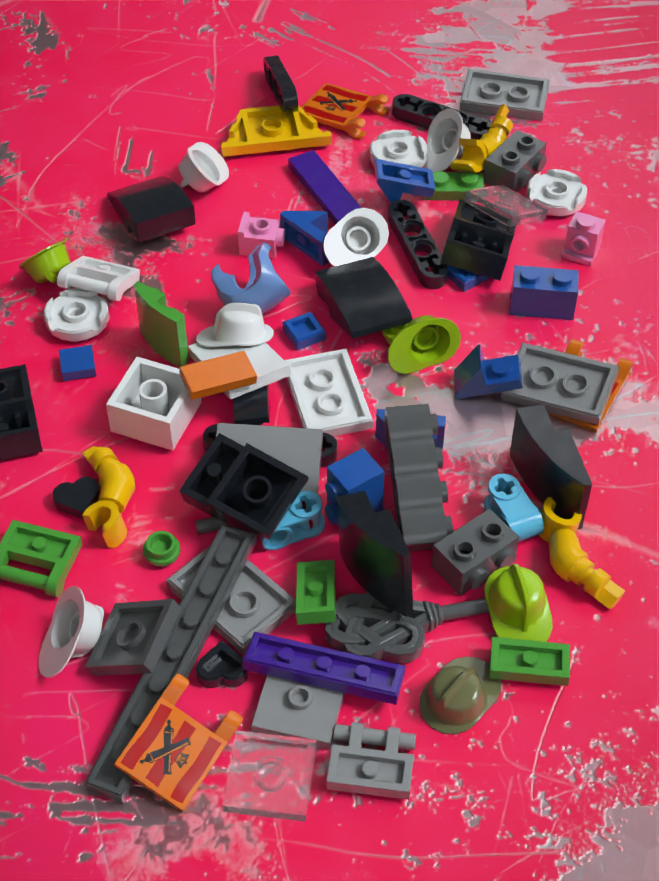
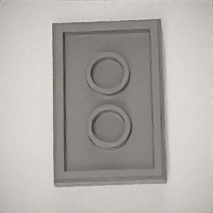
[459,69,550,121]
[501,342,619,425]
[216,423,323,494]
[166,546,296,655]

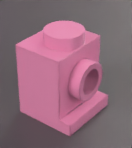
[238,211,285,259]
[561,211,606,267]

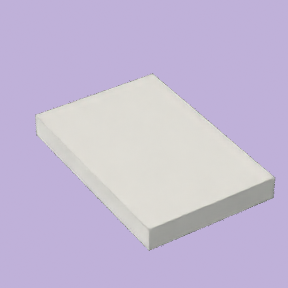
[188,342,291,399]
[285,349,373,436]

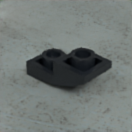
[234,385,271,425]

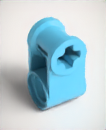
[484,473,544,542]
[259,491,325,550]

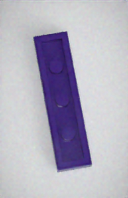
[288,150,361,225]
[243,632,406,705]

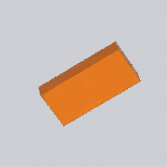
[179,351,257,400]

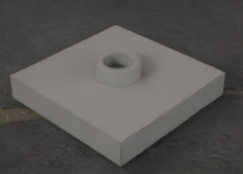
[251,675,345,750]

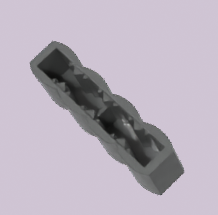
[384,404,453,552]

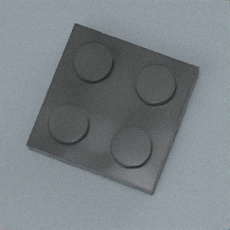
[85,599,181,676]

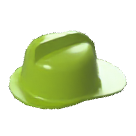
[19,237,71,284]
[388,315,461,374]
[484,563,553,642]

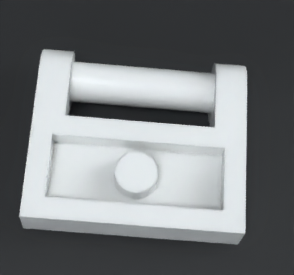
[57,256,140,301]

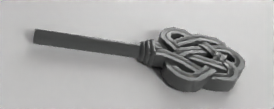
[325,592,489,664]

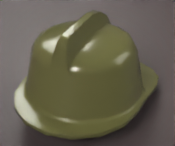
[420,656,501,735]

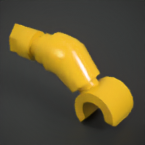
[450,104,513,172]
[82,446,135,548]
[539,497,625,609]

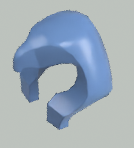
[211,242,291,315]

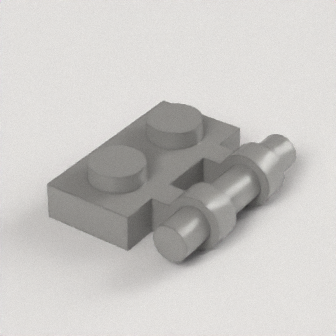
[327,722,416,800]

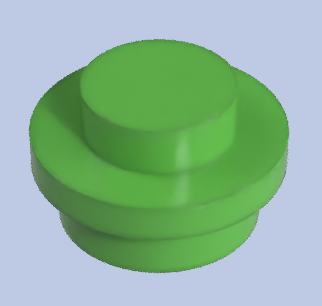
[143,531,181,566]

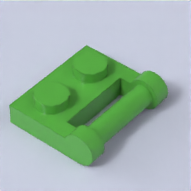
[0,520,82,598]

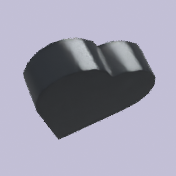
[53,477,100,520]
[196,640,248,688]

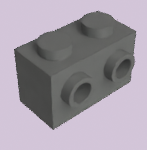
[483,130,547,196]
[431,509,519,595]

